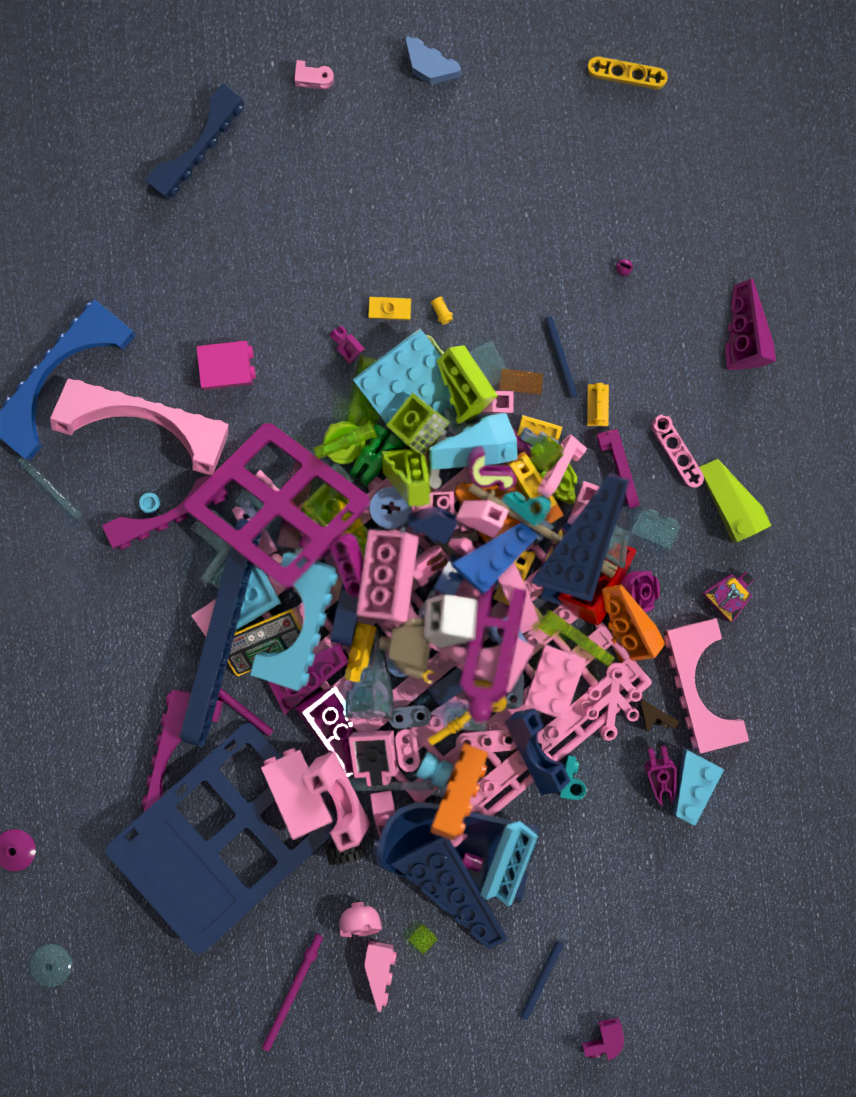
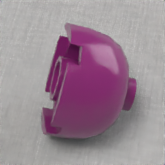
[620,570,660,612]

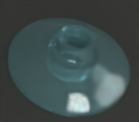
[30,944,72,987]

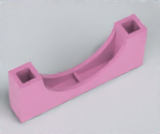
[663,618,749,753]

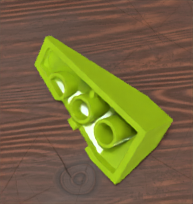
[699,459,771,543]

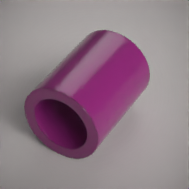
[462,852,484,872]

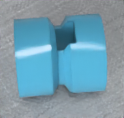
[415,752,454,789]

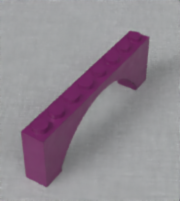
[134,689,223,838]

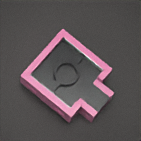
[349,730,399,786]

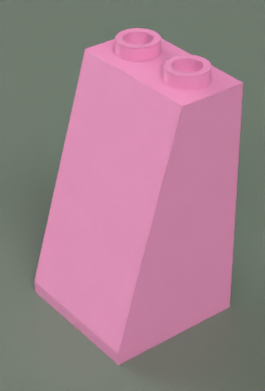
[261,748,332,839]

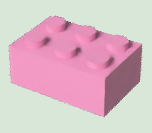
[523,645,586,720]

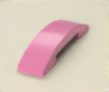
[498,562,541,634]

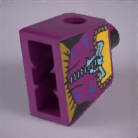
[701,572,754,622]

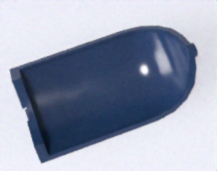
[373,803,540,903]

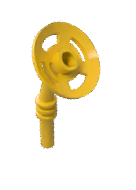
[428,679,506,746]

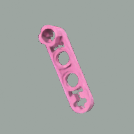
[651,415,704,488]
[537,434,587,498]

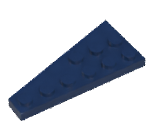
[530,474,630,602]

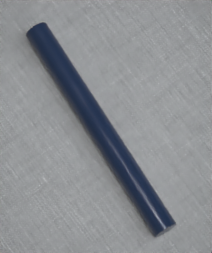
[545,317,577,398]
[520,941,564,1020]

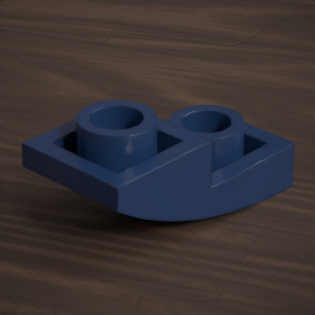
[433,553,464,596]

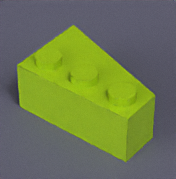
[382,449,431,507]

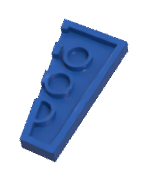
[451,523,538,595]

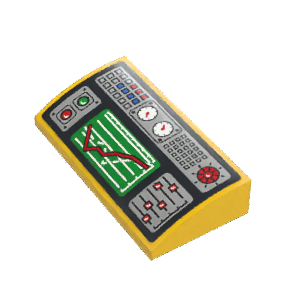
[228,607,303,677]

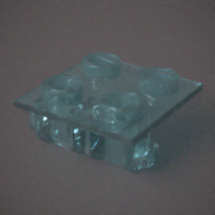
[469,340,511,387]

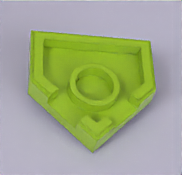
[539,463,577,505]

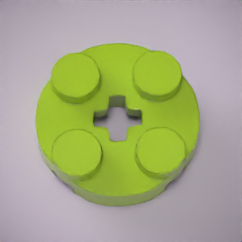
[323,422,365,464]

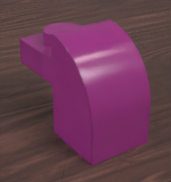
[582,1017,624,1060]

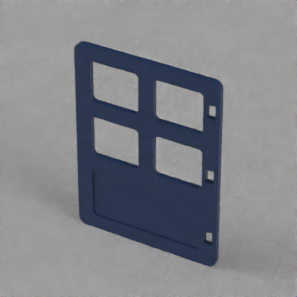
[106,723,337,954]

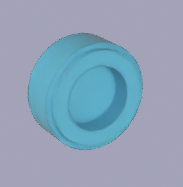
[139,493,161,514]

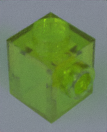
[531,435,564,473]

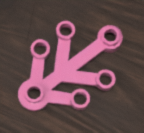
[585,662,642,741]

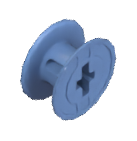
[370,487,412,529]

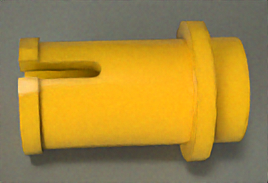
[431,297,453,325]

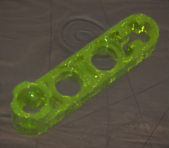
[537,610,615,667]

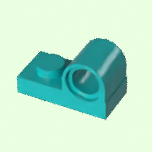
[502,491,551,527]
[558,754,586,800]

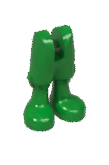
[349,424,407,487]

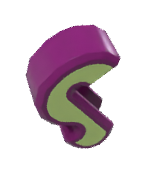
[467,446,516,490]

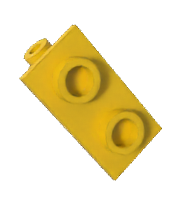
[587,383,609,426]

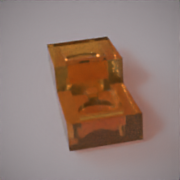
[500,369,544,395]

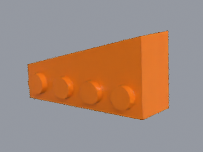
[431,743,488,841]

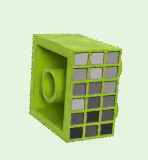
[386,392,449,455]

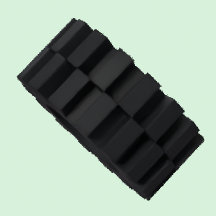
[325,840,365,866]

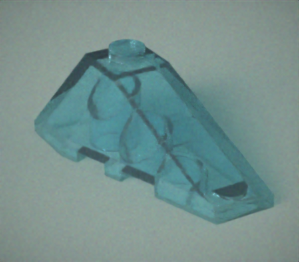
[345,630,393,720]

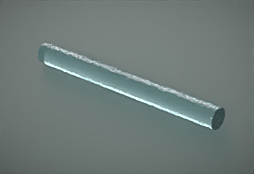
[18,457,83,520]
[351,781,433,791]

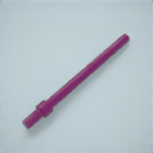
[262,933,324,1051]

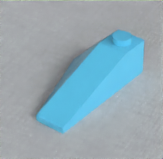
[430,413,517,470]

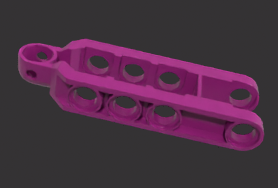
[461,584,526,723]

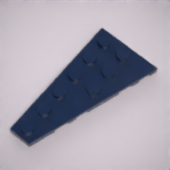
[391,836,508,949]

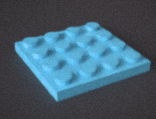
[353,328,454,443]

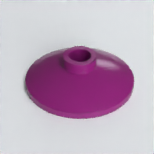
[0,829,36,871]

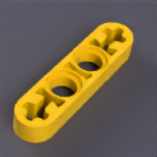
[587,57,668,89]

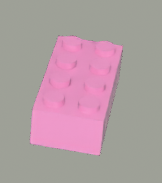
[357,530,418,622]

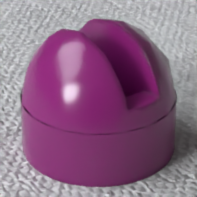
[616,259,633,276]

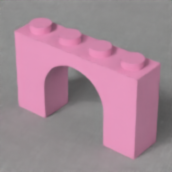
[302,751,371,851]

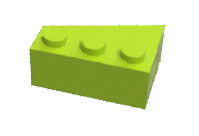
[437,345,498,424]

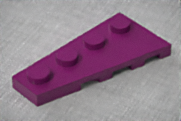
[268,643,348,715]

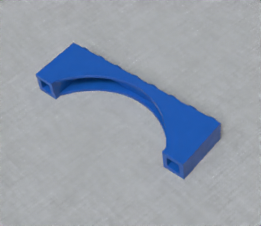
[0,299,136,461]

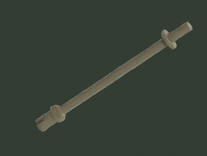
[468,483,617,578]

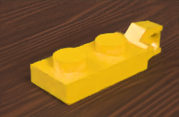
[345,622,376,682]

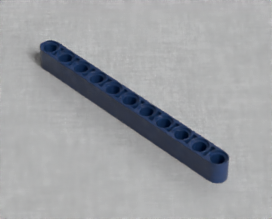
[180,519,262,747]

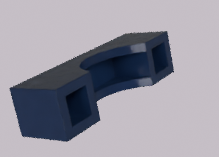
[505,708,571,795]

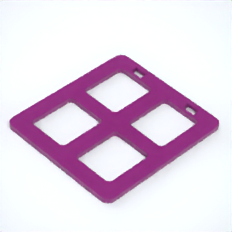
[185,423,370,588]

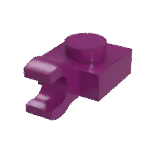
[329,325,365,364]

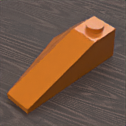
[603,585,665,662]

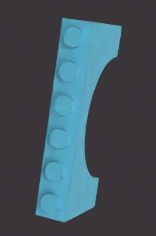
[250,552,338,691]

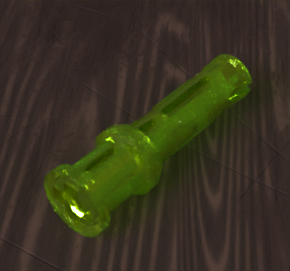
[313,420,377,460]

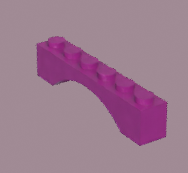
[102,471,228,551]

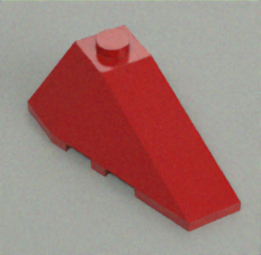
[558,543,637,626]

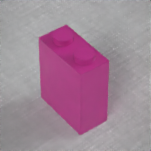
[197,341,256,390]

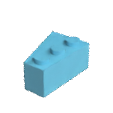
[673,748,724,826]

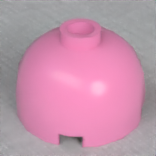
[339,902,382,937]

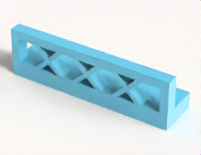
[480,822,538,906]

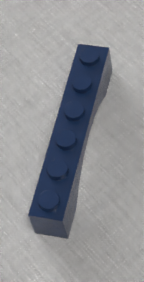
[145,83,245,200]

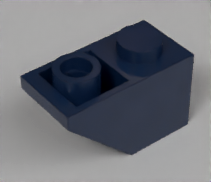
[407,506,458,544]

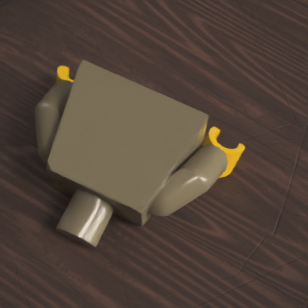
[379,618,435,683]

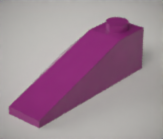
[725,279,776,370]
[295,686,354,777]

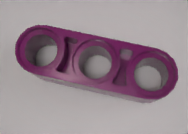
[330,533,365,597]

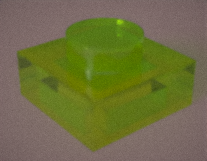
[408,924,438,954]

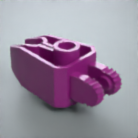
[644,746,677,805]

